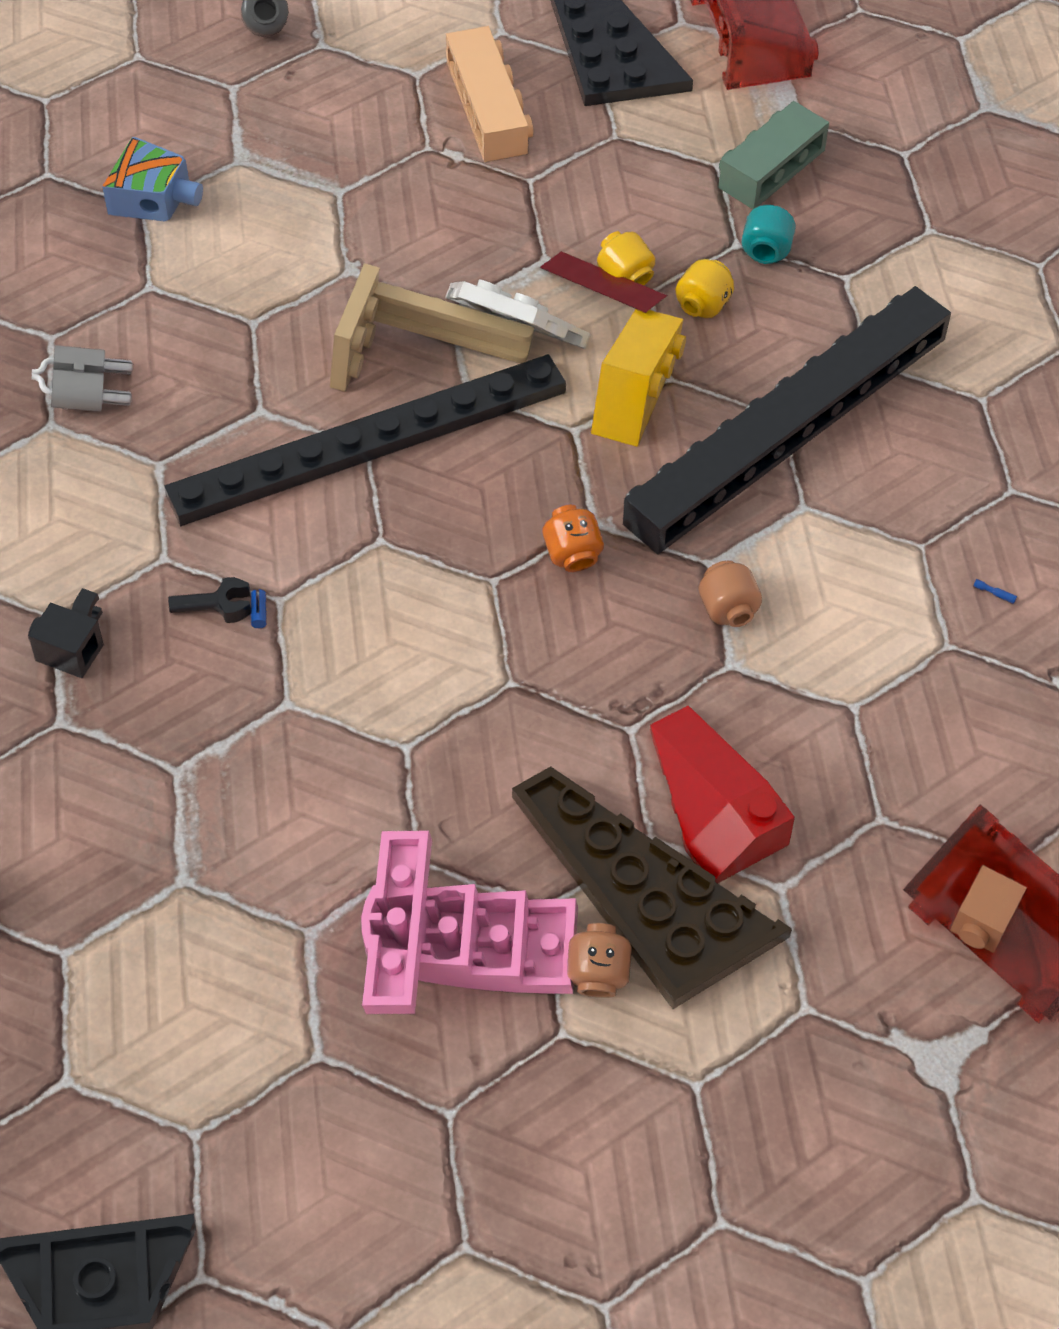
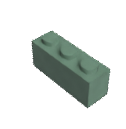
[718,101,829,209]

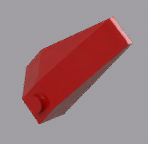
[650,706,795,883]

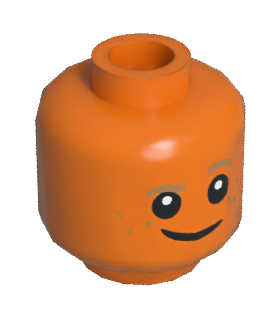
[542,504,604,572]

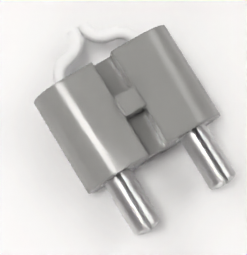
[31,345,133,412]

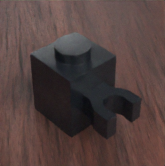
[28,588,104,679]

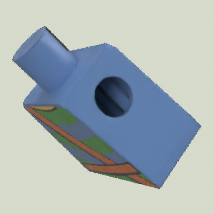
[102,137,203,221]

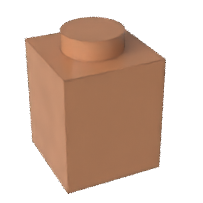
[950,865,1027,953]

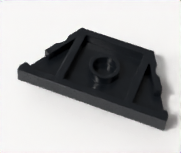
[0,1214,196,1329]

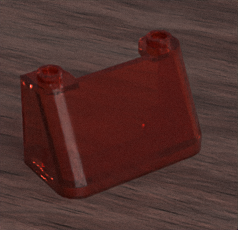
[690,0,819,90]
[903,804,1059,1024]

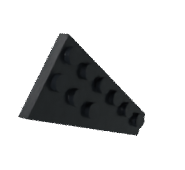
[550,0,693,106]

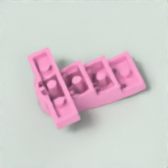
[361,831,578,1014]

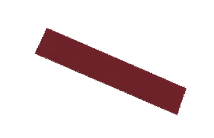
[539,251,668,313]

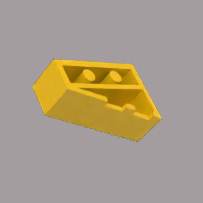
[591,309,686,447]

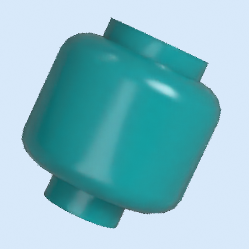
[741,205,796,264]

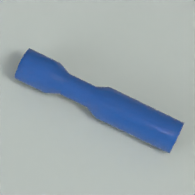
[973,579,1017,604]

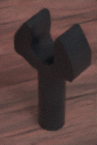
[168,577,251,623]

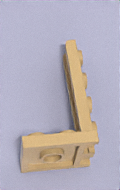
[330,263,534,392]

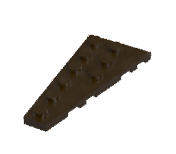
[512,766,792,1009]

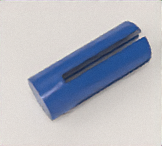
[251,589,267,629]

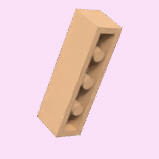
[446,26,533,162]

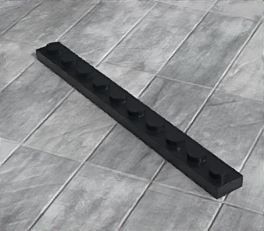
[164,354,566,527]

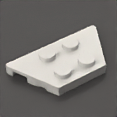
[445,279,591,349]

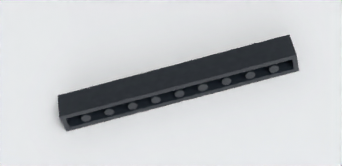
[622,286,951,555]

